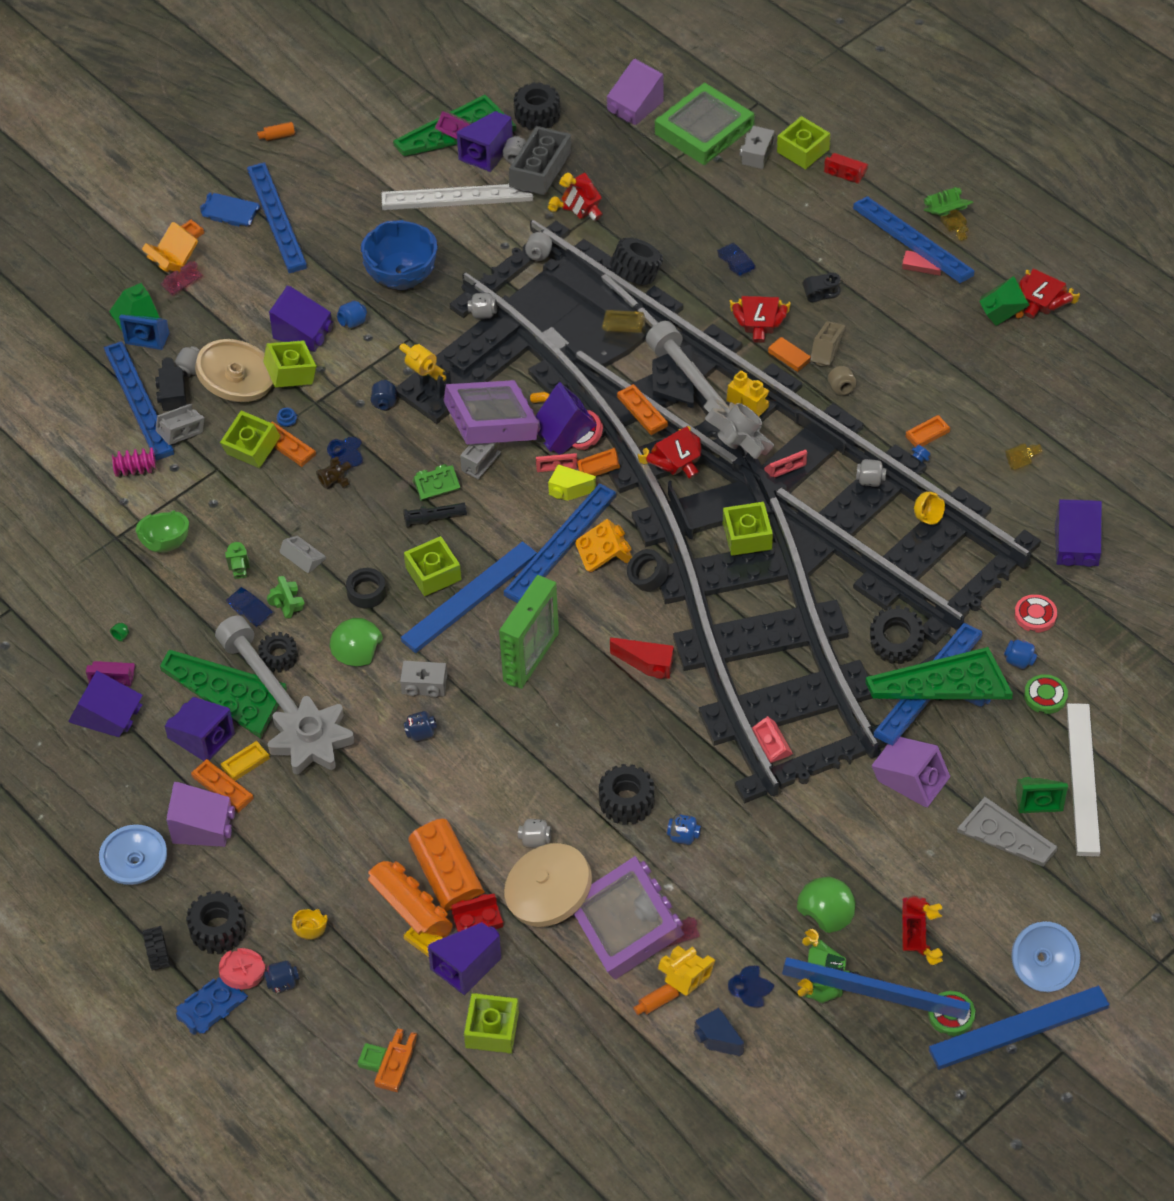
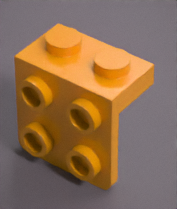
[142,222,198,273]
[575,519,632,572]

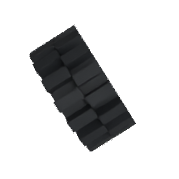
[258,632,298,673]
[143,926,170,971]

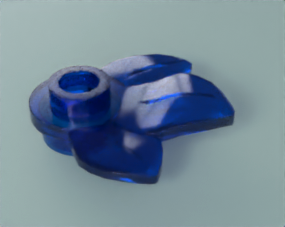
[327,437,363,467]
[728,966,774,1008]

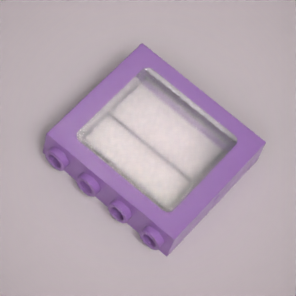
[444,380,540,444]
[574,856,684,980]

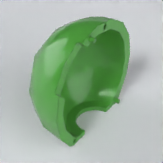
[135,510,189,553]
[329,618,383,666]
[797,877,855,933]

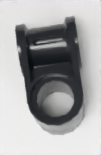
[802,272,841,302]

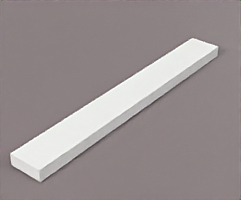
[382,184,533,210]
[1066,703,1100,856]

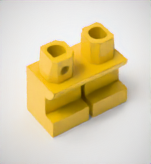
[727,371,769,417]
[658,946,715,996]

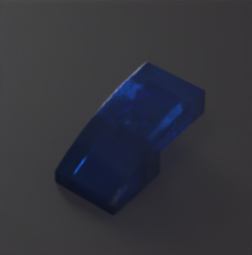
[717,243,755,276]
[226,587,273,628]

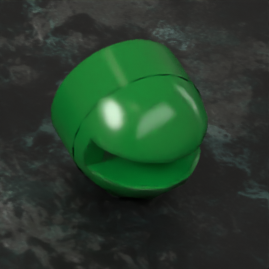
[110,623,129,641]

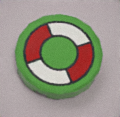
[1024,674,1068,714]
[928,991,975,1036]

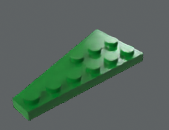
[393,95,517,156]
[865,647,1013,699]
[160,650,287,739]

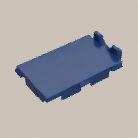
[200,193,260,227]
[176,977,248,1035]

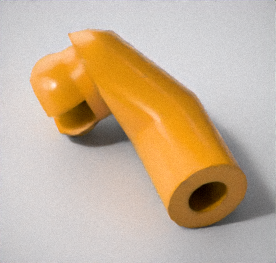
[530,392,550,403]

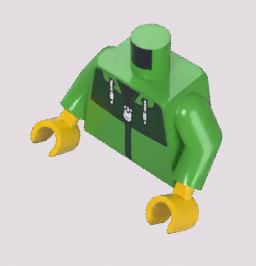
[797,929,859,1003]

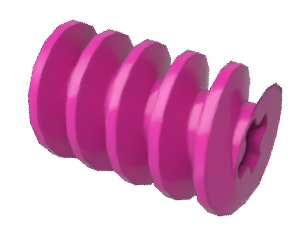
[112,447,156,477]

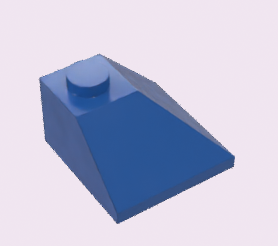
[119,315,169,350]

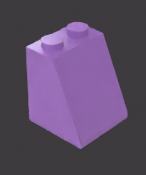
[607,59,663,126]
[872,737,950,807]
[166,782,235,847]

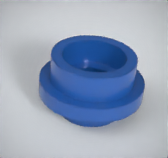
[277,408,297,427]
[911,445,931,462]

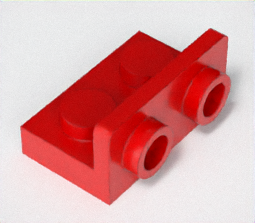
[824,153,868,184]
[451,893,503,932]

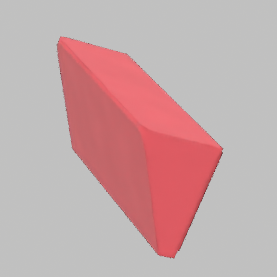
[902,250,941,276]
[764,450,807,478]
[536,453,577,472]
[751,716,793,763]

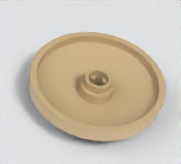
[195,339,273,402]
[504,843,592,927]

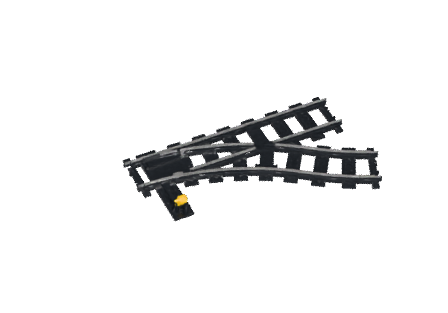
[396,220,1041,804]

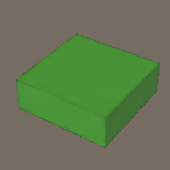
[357,1043,387,1072]

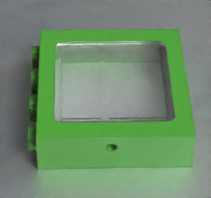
[655,83,754,166]
[499,575,559,689]

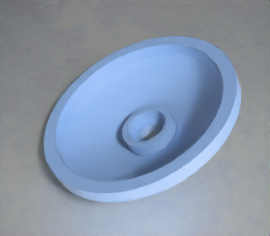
[99,825,167,885]
[1012,922,1080,992]

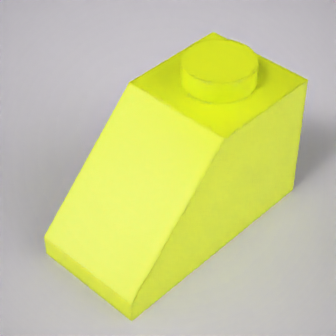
[548,465,596,501]

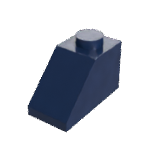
[693,1007,744,1056]

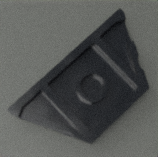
[652,345,694,408]

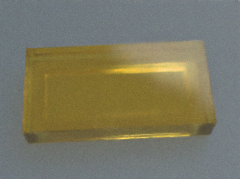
[602,310,645,333]

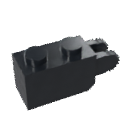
[155,357,187,411]

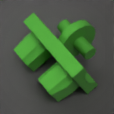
[225,542,250,579]
[267,576,304,619]

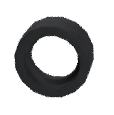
[627,549,669,591]
[346,568,386,608]

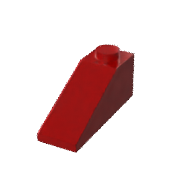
[610,637,674,679]

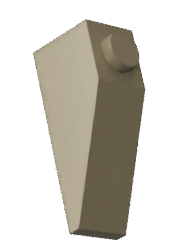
[810,321,846,366]

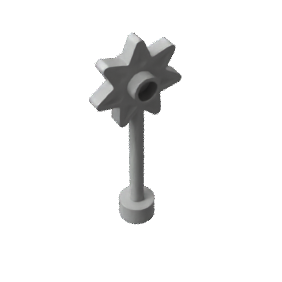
[646,321,774,459]
[215,615,354,774]

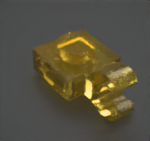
[940,209,969,241]
[1005,443,1042,470]

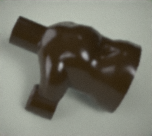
[316,457,351,488]

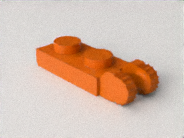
[374,1028,417,1092]

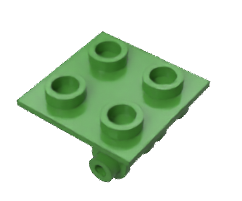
[924,187,973,216]

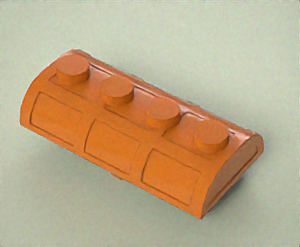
[408,819,485,912]
[368,861,453,937]

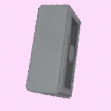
[280,536,326,573]

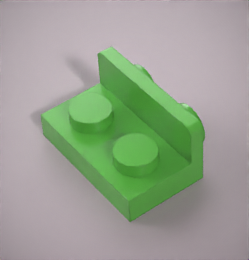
[413,464,460,501]

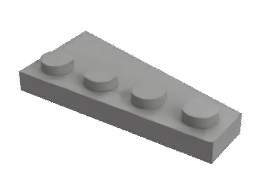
[957,797,1057,867]

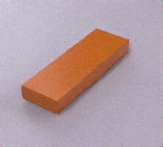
[617,384,668,435]
[271,421,316,467]
[191,759,254,813]

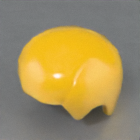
[914,491,945,525]
[292,909,327,940]

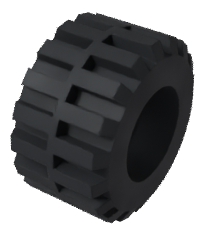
[514,82,560,130]
[610,237,663,285]
[870,605,924,664]
[599,764,654,825]
[186,891,247,954]

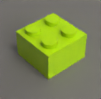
[777,116,830,169]
[263,341,316,387]
[220,410,281,469]
[723,502,773,556]
[404,536,462,596]
[464,993,519,1053]

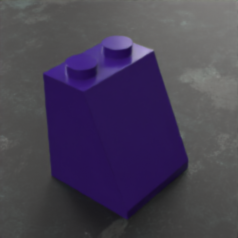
[457,111,513,172]
[269,285,333,352]
[535,382,597,455]
[1055,499,1102,567]
[68,670,142,737]
[165,697,235,761]
[427,923,502,996]

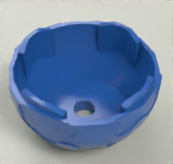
[361,220,438,290]

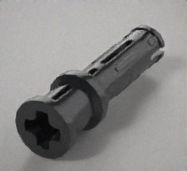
[403,502,467,527]

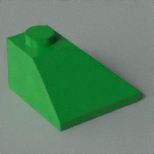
[979,276,1029,326]
[109,283,160,331]
[1015,777,1068,813]

